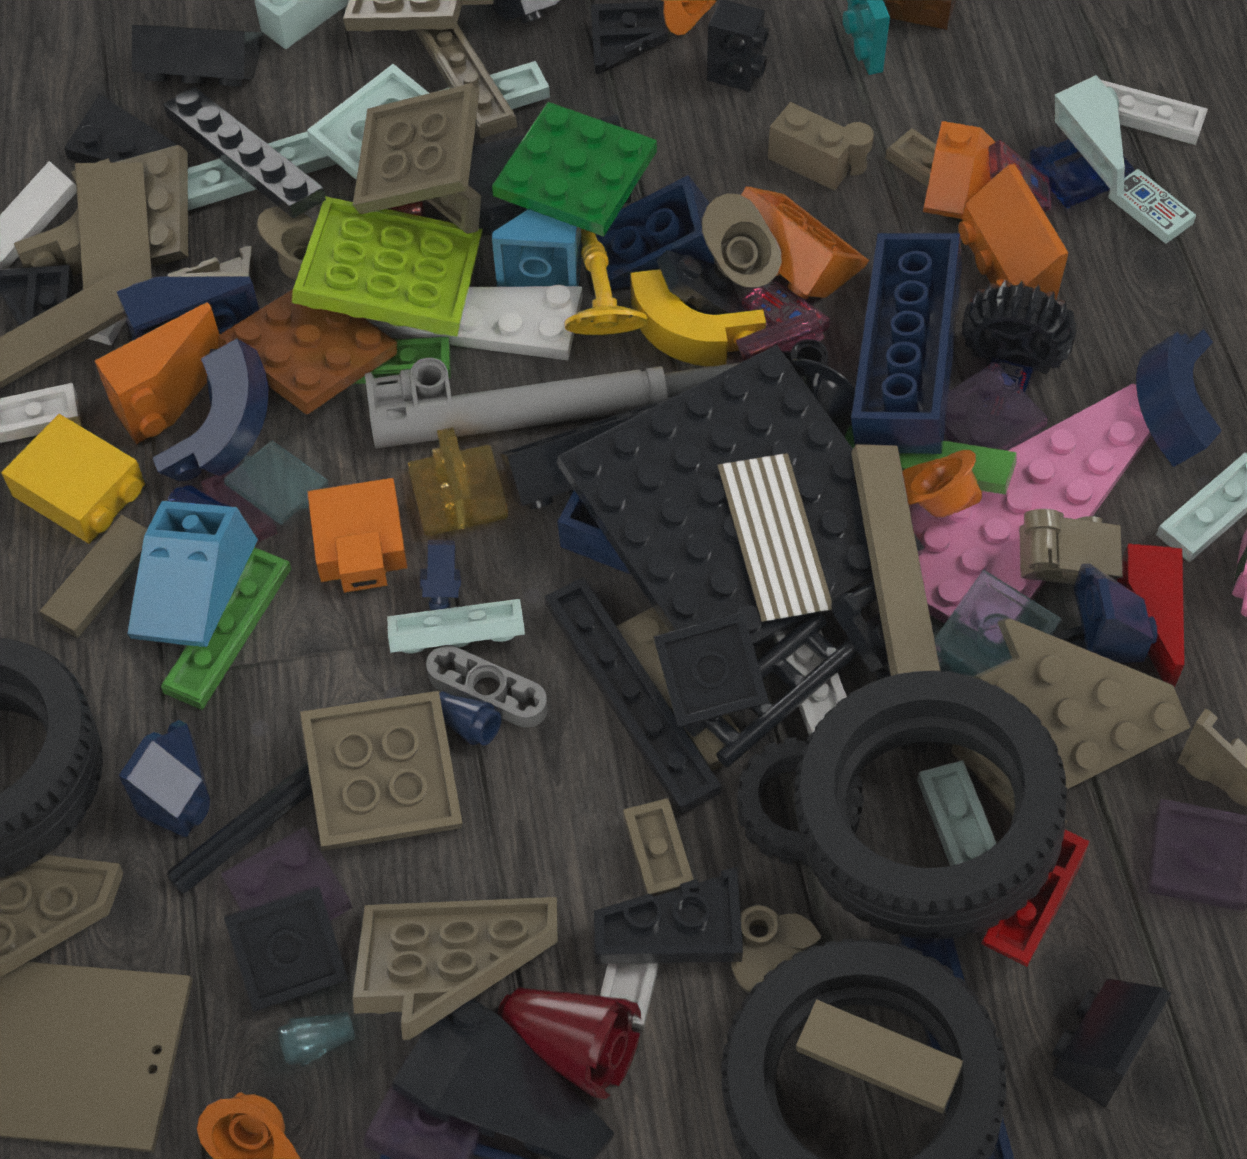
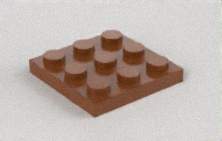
[218,289,397,415]

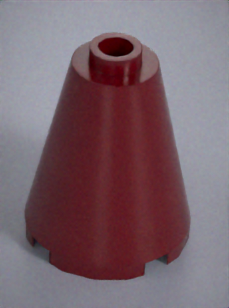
[497,988,641,1099]

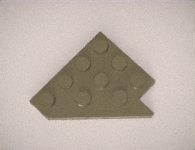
[343,0,494,32]
[973,618,1191,789]
[0,855,123,977]
[353,897,558,1040]

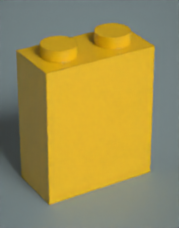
[1,414,145,544]

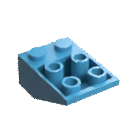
[127,501,258,647]

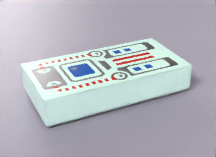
[1108,169,1196,244]

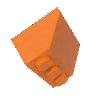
[958,163,1068,300]
[741,186,869,299]

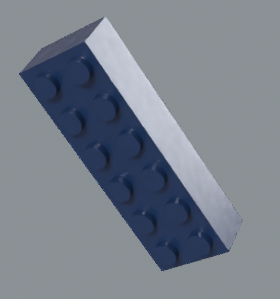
[851,233,962,454]

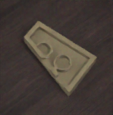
[114,145,188,266]

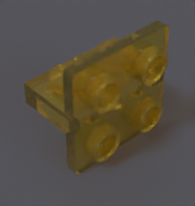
[408,427,509,536]

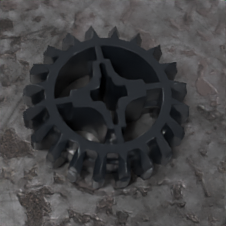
[961,280,1077,376]

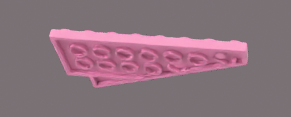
[909,383,1151,653]

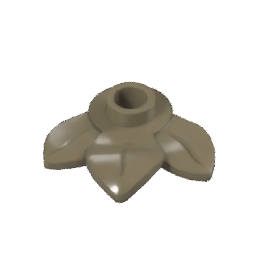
[731,905,821,993]

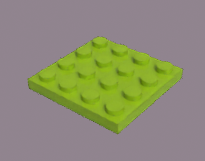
[292,196,482,337]

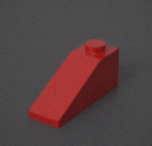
[1116,543,1185,687]
[982,830,1090,967]

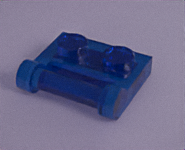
[1030,139,1135,208]

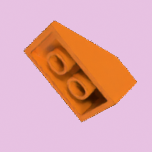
[95,302,219,444]

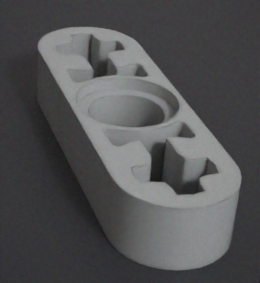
[426,645,548,728]

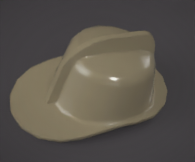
[702,193,782,288]
[257,206,316,281]

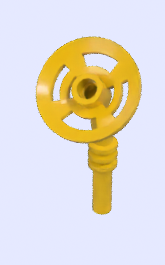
[564,229,647,335]

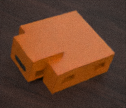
[307,478,408,593]

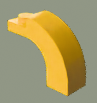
[630,269,766,366]

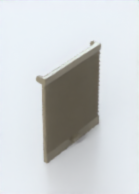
[0,962,193,1153]

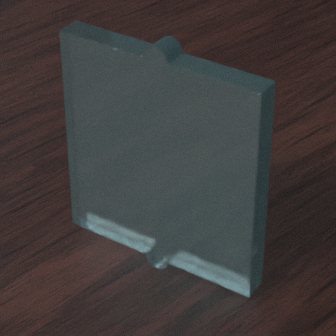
[224,440,329,525]

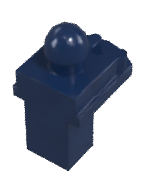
[420,540,461,611]

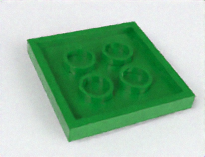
[492,102,657,237]

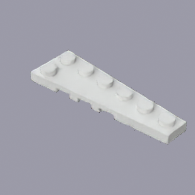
[365,285,583,360]

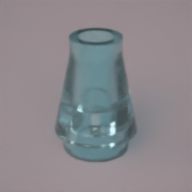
[277,1011,355,1067]

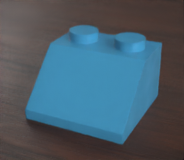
[492,209,582,287]

